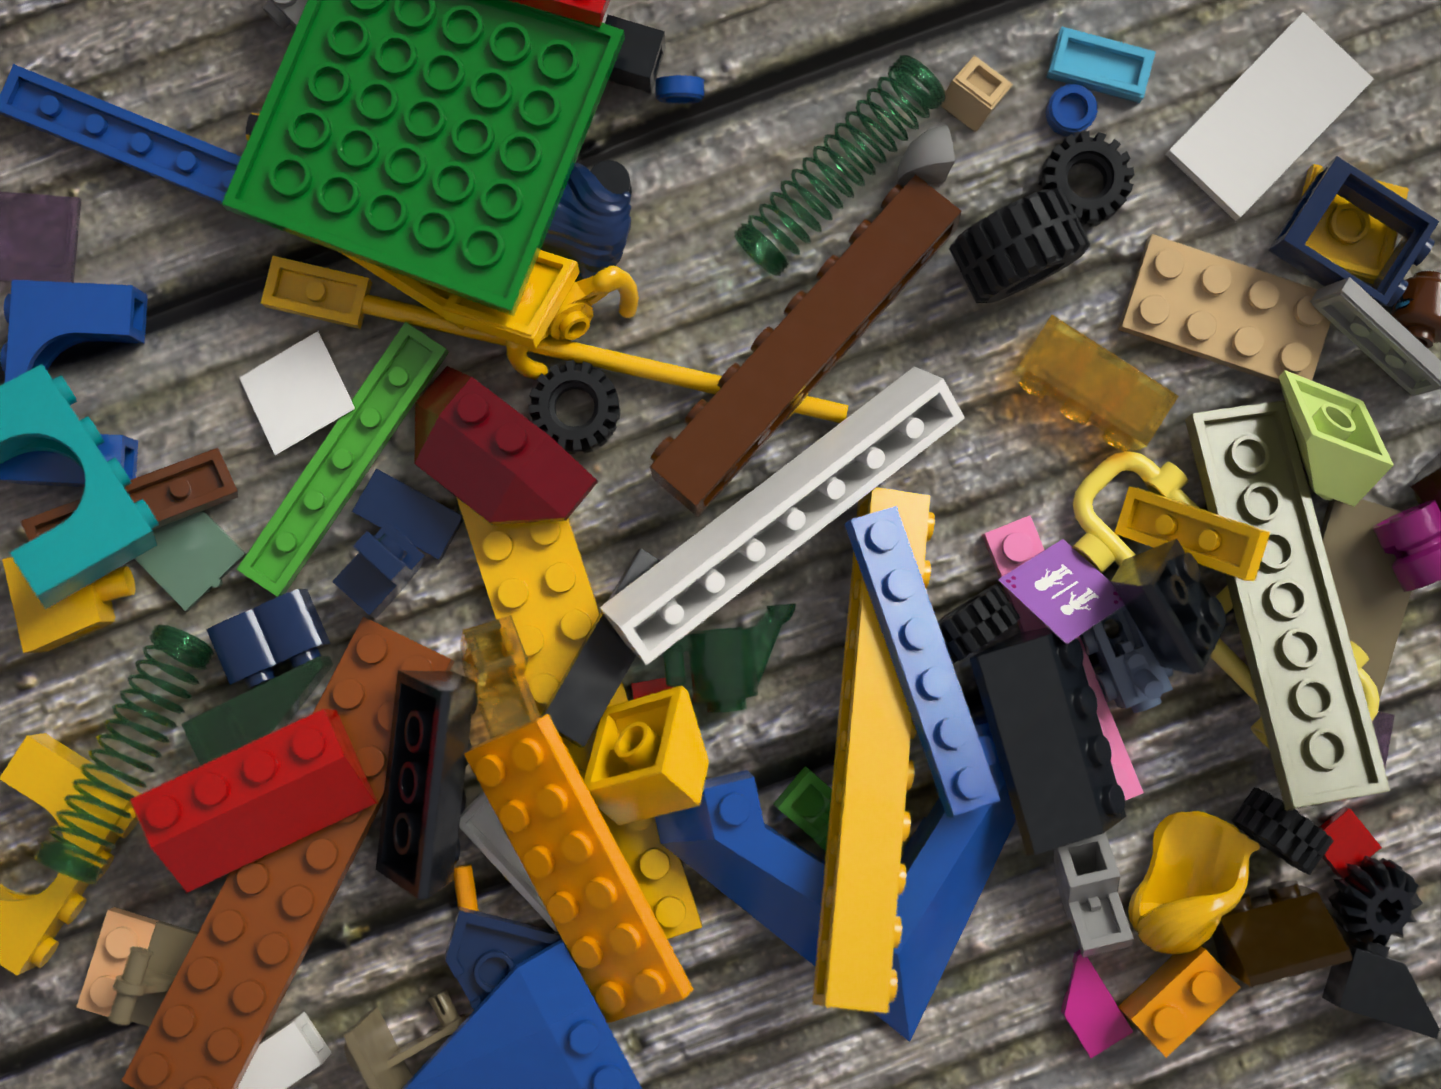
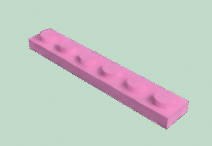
[982,515,1144,801]

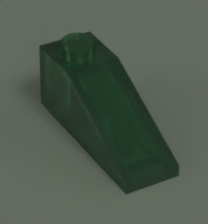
[181,656,334,766]

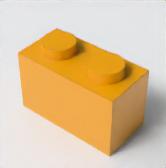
[1118,946,1241,1058]

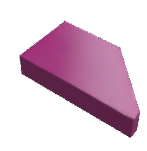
[1061,949,1133,1058]

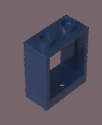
[1268,156,1440,307]

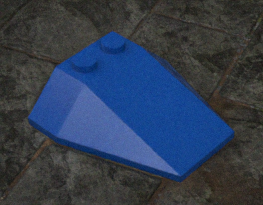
[402,939,642,1089]

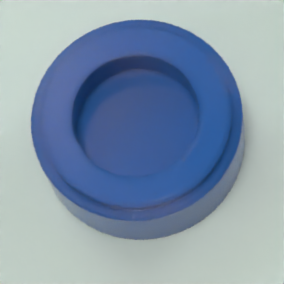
[655,75,704,104]
[1045,84,1097,137]

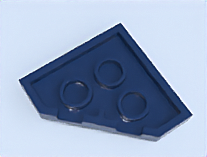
[445,906,582,1010]

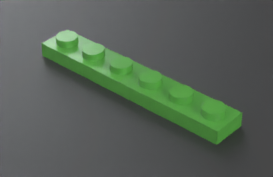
[236,322,449,597]

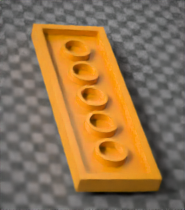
[464,714,694,1023]

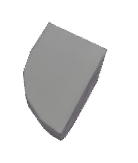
[896,124,955,186]

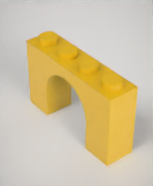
[0,733,141,976]

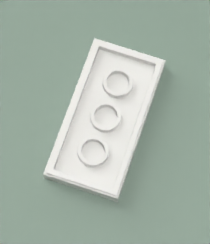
[1165,12,1374,221]

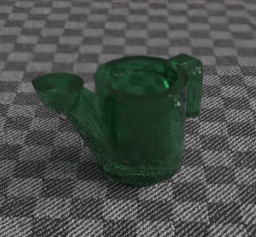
[663,603,796,713]

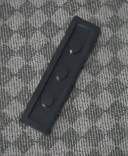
[540,549,660,748]

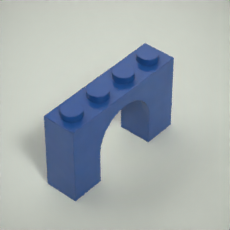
[0,280,148,487]

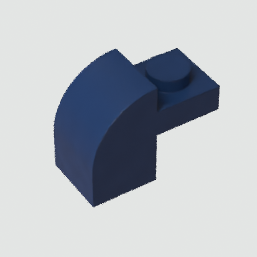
[332,522,425,619]

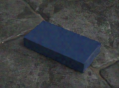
[352,468,463,560]

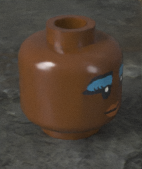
[1390,271,1441,348]

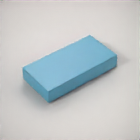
[1046,26,1156,103]

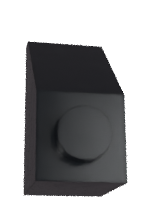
[1322,941,1440,1039]

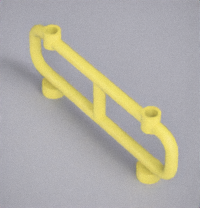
[1072,451,1380,749]

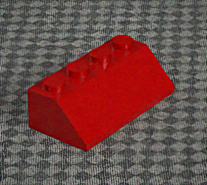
[130,708,378,892]

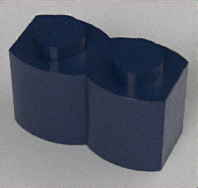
[206,589,331,689]

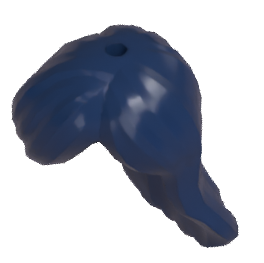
[541,163,631,282]

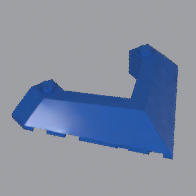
[655,715,1016,1042]

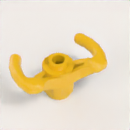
[506,266,639,380]

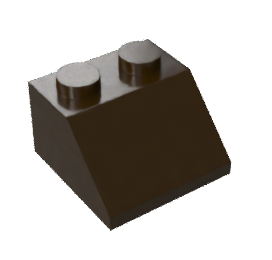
[1212,881,1352,987]

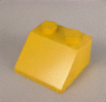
[584,685,709,825]

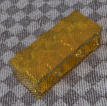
[1012,315,1179,452]

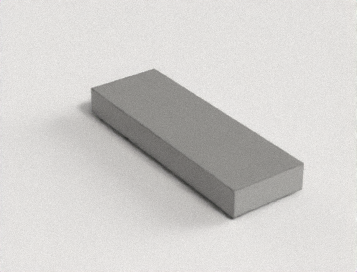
[1310,277,1441,396]

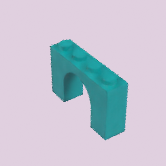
[0,364,159,609]

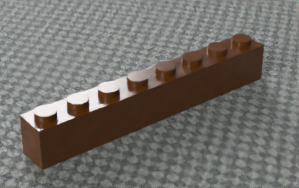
[650,174,962,517]

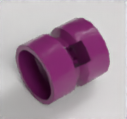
[1373,500,1441,592]

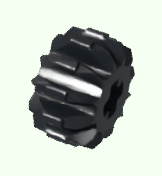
[1328,856,1423,946]

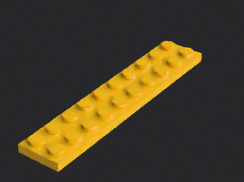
[456,497,703,939]

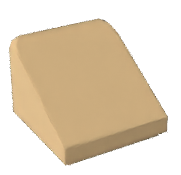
[939,56,1013,131]

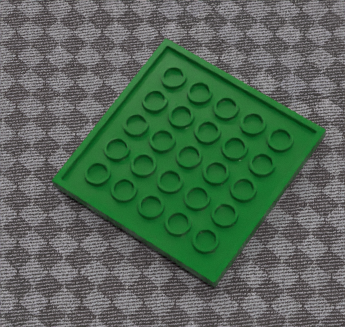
[222,0,625,316]

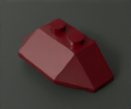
[414,366,598,525]

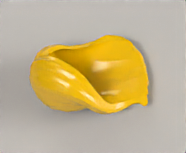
[1128,811,1260,954]

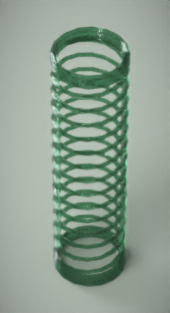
[734,55,946,276]
[33,624,214,885]

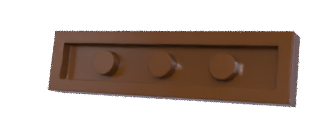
[21,448,238,542]

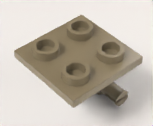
[108,921,198,1027]
[343,989,467,1089]

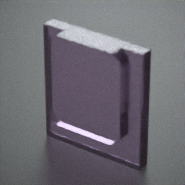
[0,192,82,282]

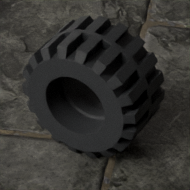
[949,189,1090,303]

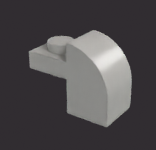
[1054,832,1134,958]

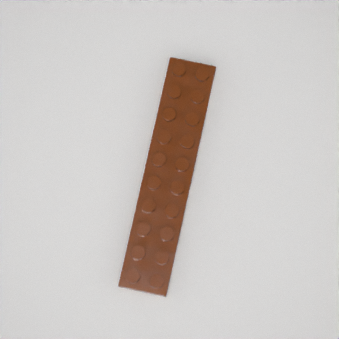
[121,616,455,1089]

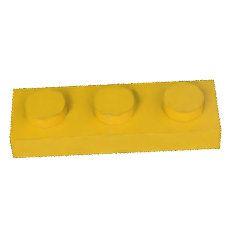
[1114,486,1271,581]

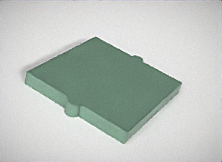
[135,510,247,611]

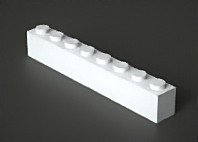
[600,367,965,665]

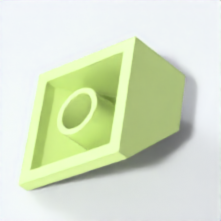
[1279,370,1394,507]

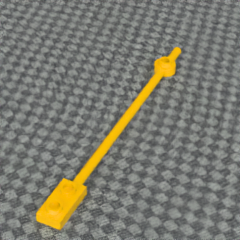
[261,256,849,423]

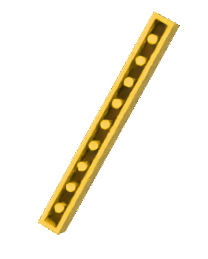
[812,487,935,1013]

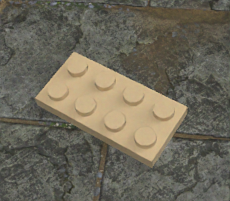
[1117,234,1331,385]

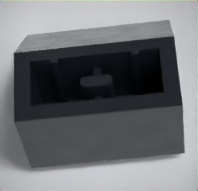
[1111,539,1226,675]

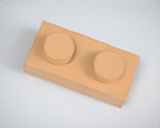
[76,907,158,1017]

